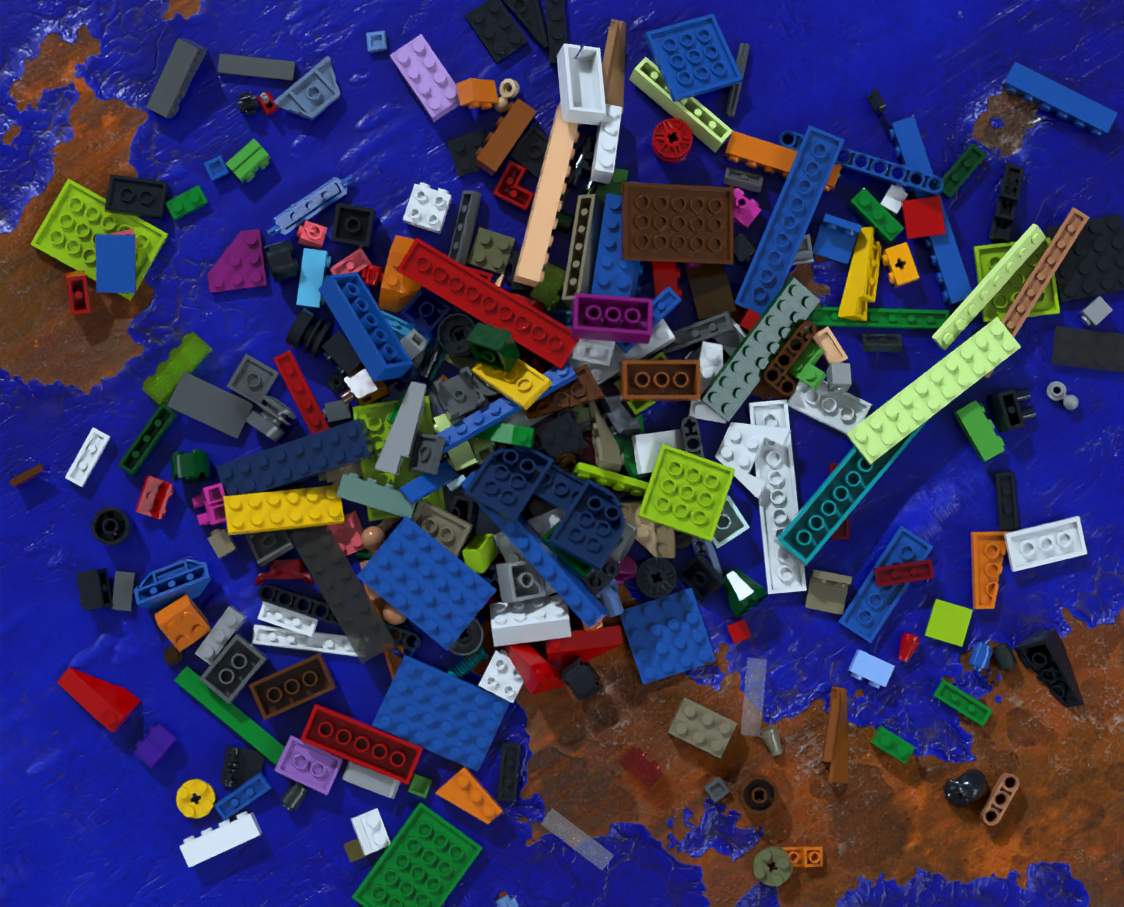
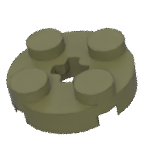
[753,846,793,886]

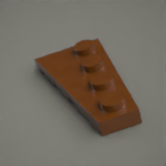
[523,363,605,420]

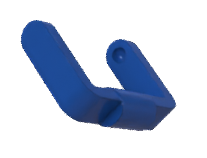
[391,624,418,659]

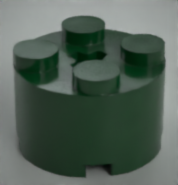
[170,449,211,483]

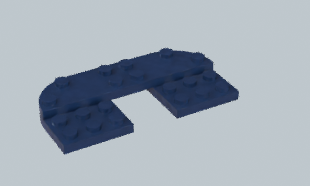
[463,445,625,571]

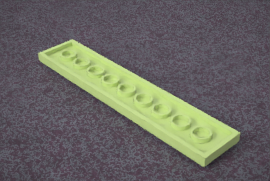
[846,317,1021,465]

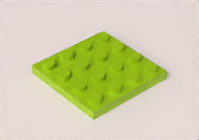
[973,238,1060,323]
[637,444,735,543]

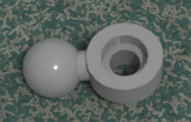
[1046,381,1079,410]

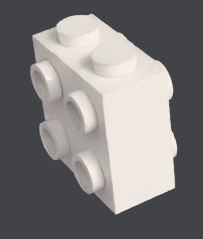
[403,182,452,234]
[478,649,523,703]

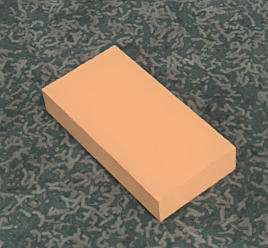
[812,326,848,366]

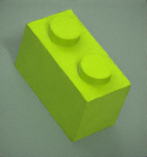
[462,534,498,574]

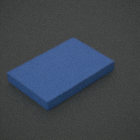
[96,234,136,293]

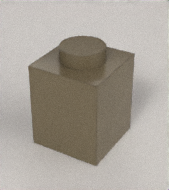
[207,528,238,559]

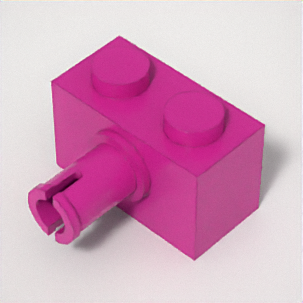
[731,186,761,230]

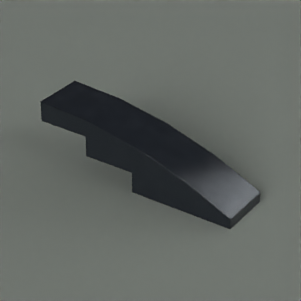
[988,163,1025,243]

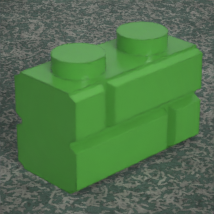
[225,139,271,183]

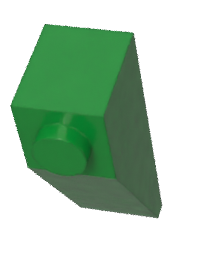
[476,422,536,448]

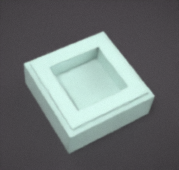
[447,475,466,492]

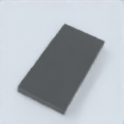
[167,371,254,439]

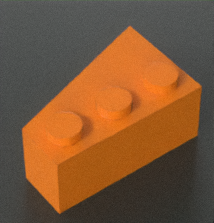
[435,766,503,824]

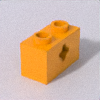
[881,242,919,288]

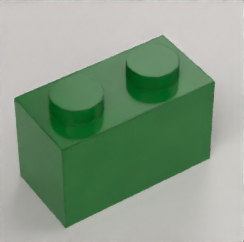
[869,726,915,764]

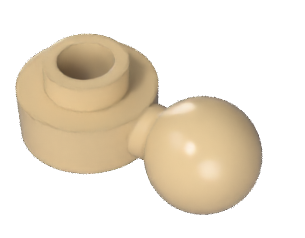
[494,78,519,112]

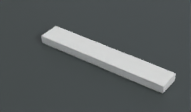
[252,625,369,658]

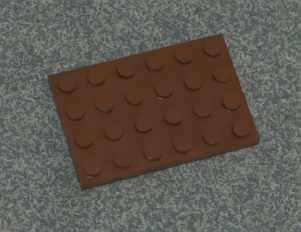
[621,182,734,265]

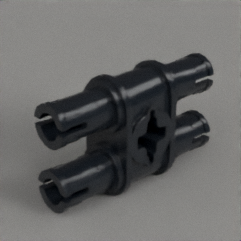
[566,134,599,195]

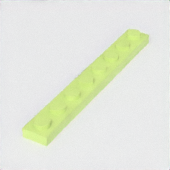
[932,223,1046,350]

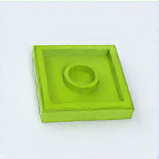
[924,599,973,647]

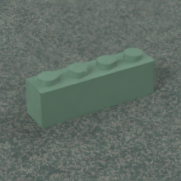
[336,472,417,519]

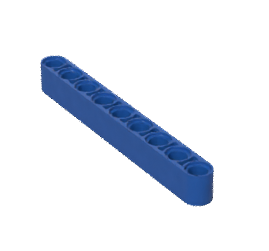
[779,131,944,196]

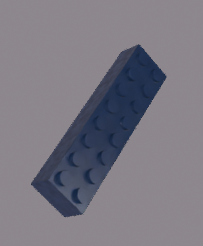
[216,419,376,496]

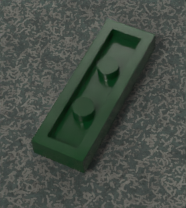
[937,143,987,199]

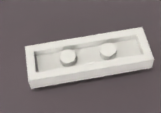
[65,427,111,487]
[258,601,319,637]

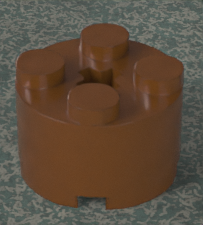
[738,774,779,815]

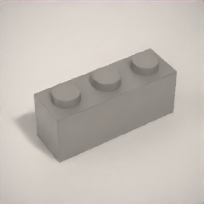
[195,606,247,665]

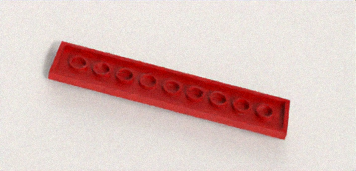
[396,238,580,369]

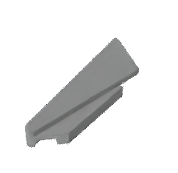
[375,382,427,476]

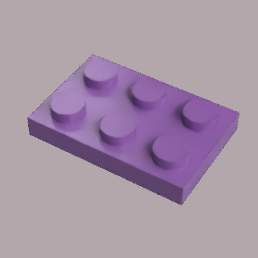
[274,735,343,796]

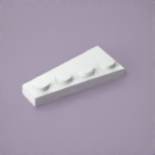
[688,341,726,424]

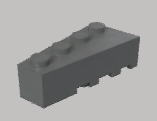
[146,38,208,118]

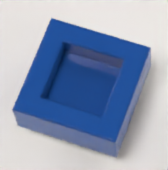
[204,155,230,181]

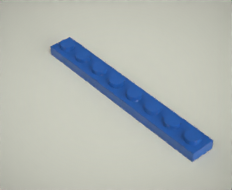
[436,360,578,454]

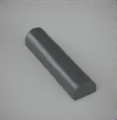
[448,190,482,266]

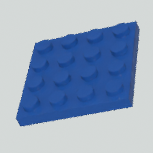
[644,14,743,102]
[620,588,716,685]

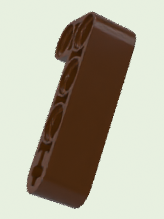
[762,321,817,396]

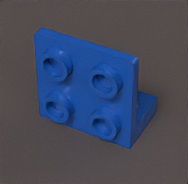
[812,214,862,264]

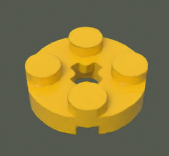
[176,779,216,818]

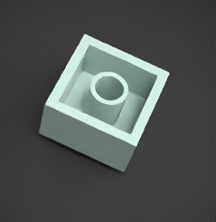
[712,495,750,549]

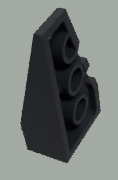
[1014,628,1083,708]

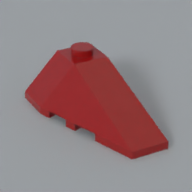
[545,625,623,671]
[503,642,565,695]
[57,667,141,732]

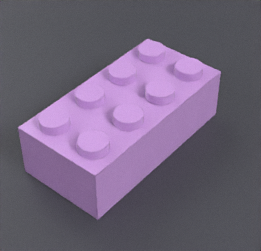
[390,34,460,122]

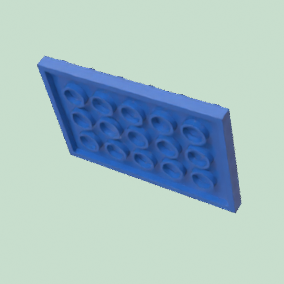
[357,515,497,650]
[372,654,510,772]

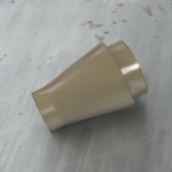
[760,726,783,756]

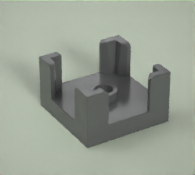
[432,366,485,422]

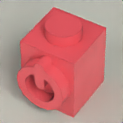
[296,221,328,250]

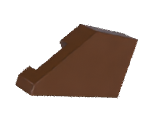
[10,464,44,488]

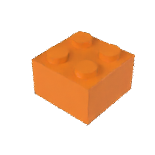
[154,593,212,652]

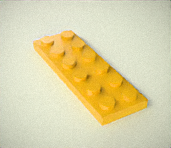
[223,485,345,535]

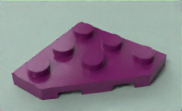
[208,229,268,294]

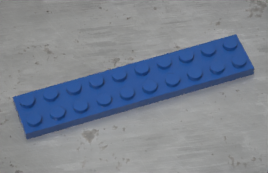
[734,125,844,315]

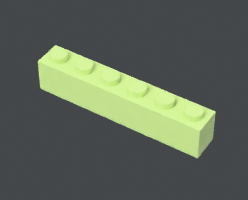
[629,57,733,153]

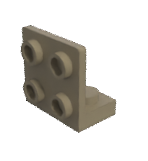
[805,570,852,615]

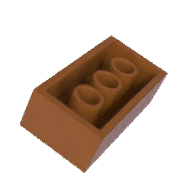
[619,360,701,401]

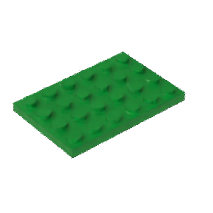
[352,802,483,907]

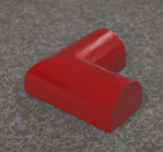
[493,160,535,212]

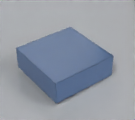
[366,31,387,53]

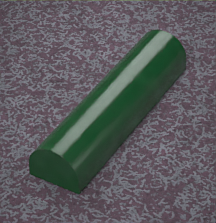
[118,402,179,476]

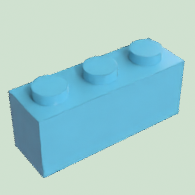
[296,248,331,310]

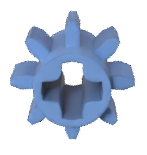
[496,895,519,907]

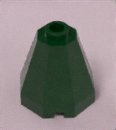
[723,568,768,618]

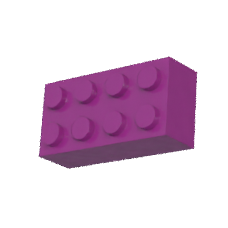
[571,293,652,344]

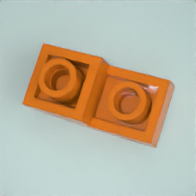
[781,846,823,867]

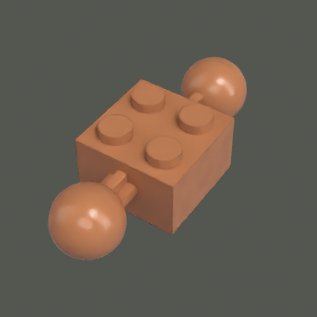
[360,526,407,625]

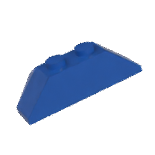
[134,559,211,610]

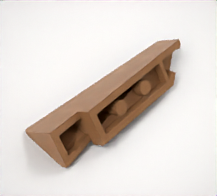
[602,19,626,114]

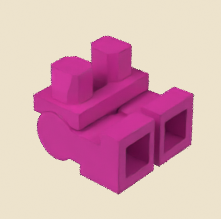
[192,483,226,526]

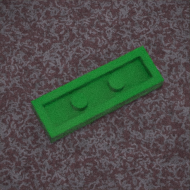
[933,679,993,727]

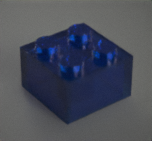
[400,287,457,342]

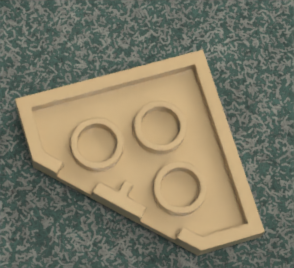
[619,500,676,558]

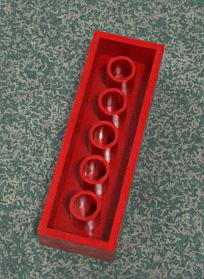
[300,703,424,784]

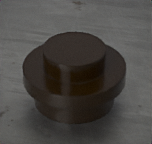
[557,453,577,471]
[163,646,183,665]

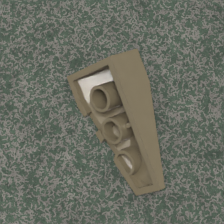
[586,401,624,472]

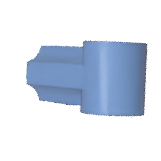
[596,578,624,618]

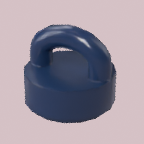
[399,365,419,383]

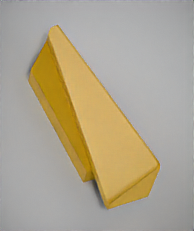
[838,226,882,321]

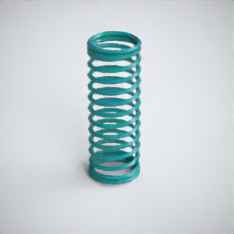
[447,646,489,678]

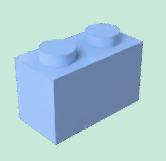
[848,649,895,689]

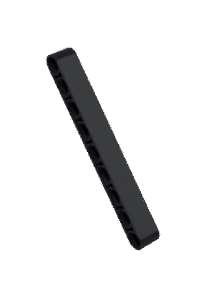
[258,584,423,650]

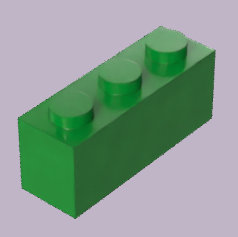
[848,188,904,245]

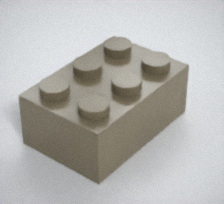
[667,697,737,758]

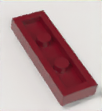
[873,559,935,587]

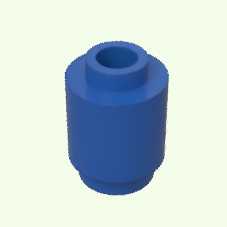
[968,642,993,672]

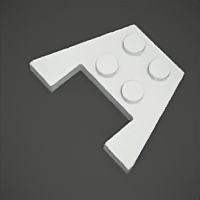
[715,422,791,498]

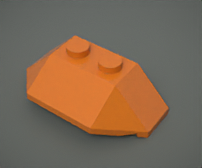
[378,235,422,313]

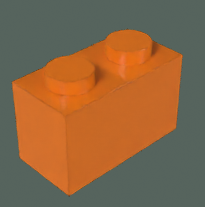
[456,78,499,110]

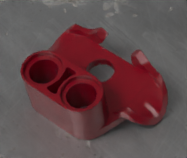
[255,559,315,586]

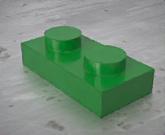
[165,185,209,221]

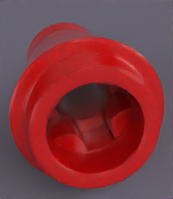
[898,632,920,662]

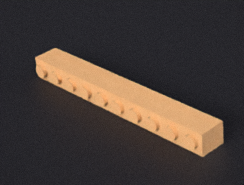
[513,101,581,287]

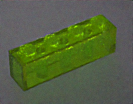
[142,331,213,405]

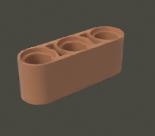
[980,773,1020,826]

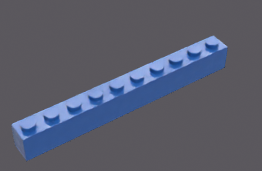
[888,116,972,306]
[460,470,610,628]

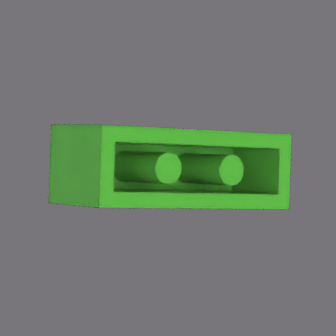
[953,400,1005,463]

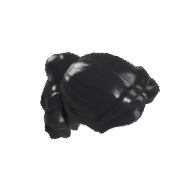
[943,769,989,808]

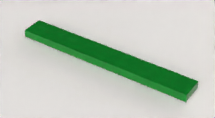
[805,306,950,330]
[174,666,285,766]

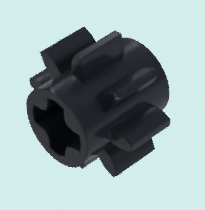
[237,91,259,116]

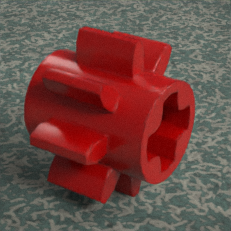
[361,264,384,287]

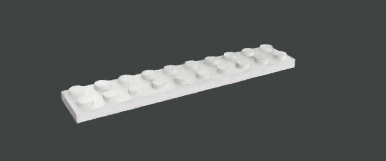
[748,399,807,594]

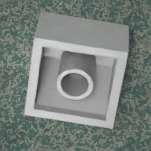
[496,560,547,603]

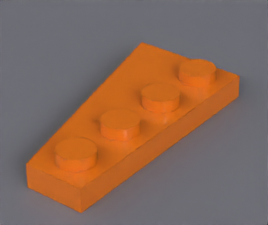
[971,531,1010,609]

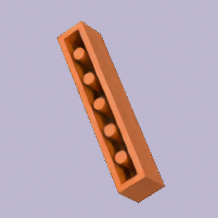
[725,131,842,192]

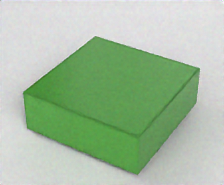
[407,773,432,798]

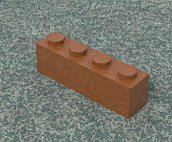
[474,98,537,176]

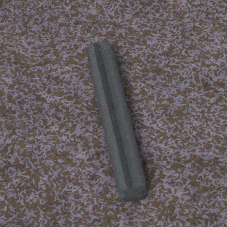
[725,43,750,117]

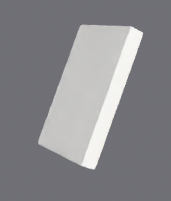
[631,429,684,474]

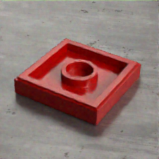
[901,196,946,240]

